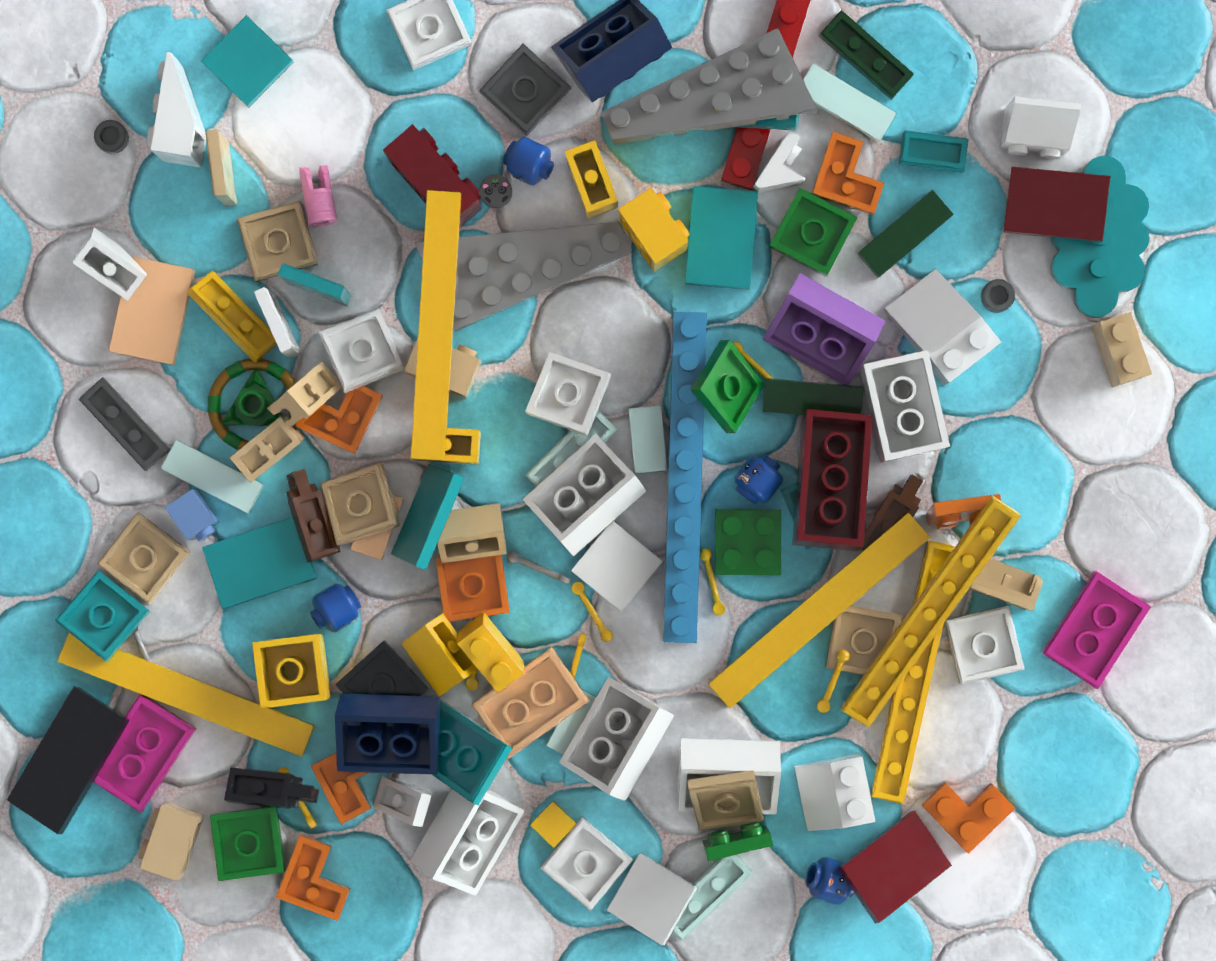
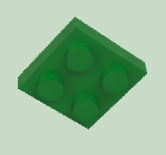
[769,188,857,277]
[691,340,764,433]
[715,509,781,575]
[210,807,286,881]
[702,822,774,862]

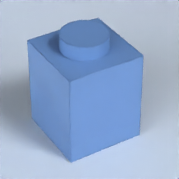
[165,489,219,542]

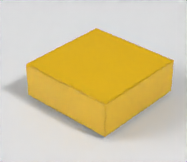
[530,800,577,848]

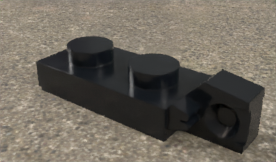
[224,767,319,809]

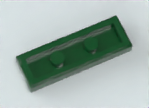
[819,10,914,100]
[857,190,954,278]
[762,378,864,415]

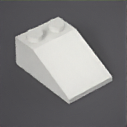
[884,269,1002,386]

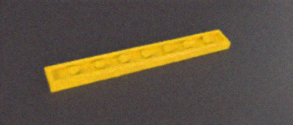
[411,190,461,460]
[841,495,1021,728]
[708,512,930,709]
[870,540,955,804]
[57,633,315,757]

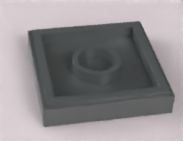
[479,43,571,136]

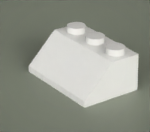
[859,350,950,463]
[523,434,647,556]
[559,677,675,801]
[678,738,781,815]
[410,789,525,896]

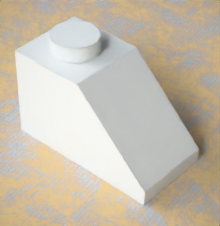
[72,228,147,301]

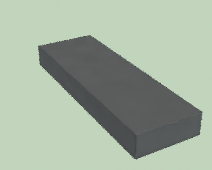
[79,377,170,471]

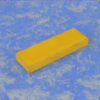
[187,270,277,363]

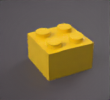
[618,187,690,272]
[252,633,331,709]

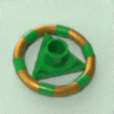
[207,358,297,450]

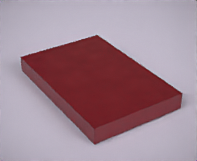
[1003,167,1111,243]
[838,811,952,923]

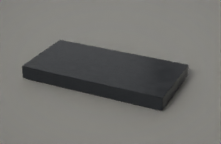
[7,686,130,834]

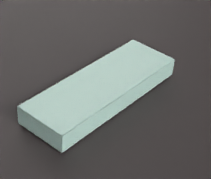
[803,64,897,143]
[525,410,618,487]
[161,440,264,514]
[672,855,753,941]

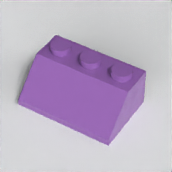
[763,273,885,385]

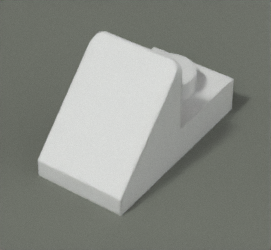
[752,130,805,193]
[372,776,432,827]

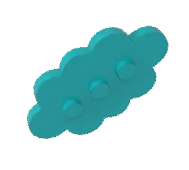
[1050,155,1150,318]

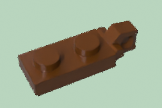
[286,469,341,563]
[861,474,923,550]

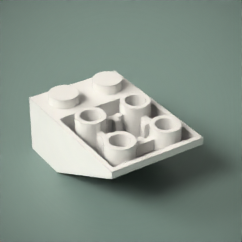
[147,52,206,168]

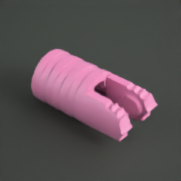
[299,165,337,227]

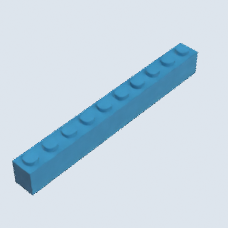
[663,312,707,643]

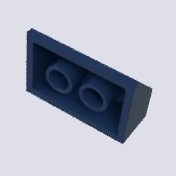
[551,0,673,103]
[335,693,440,775]

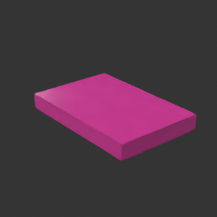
[1041,571,1151,689]
[94,694,196,813]

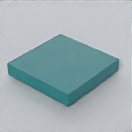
[201,15,294,108]
[278,263,351,306]
[55,570,150,662]

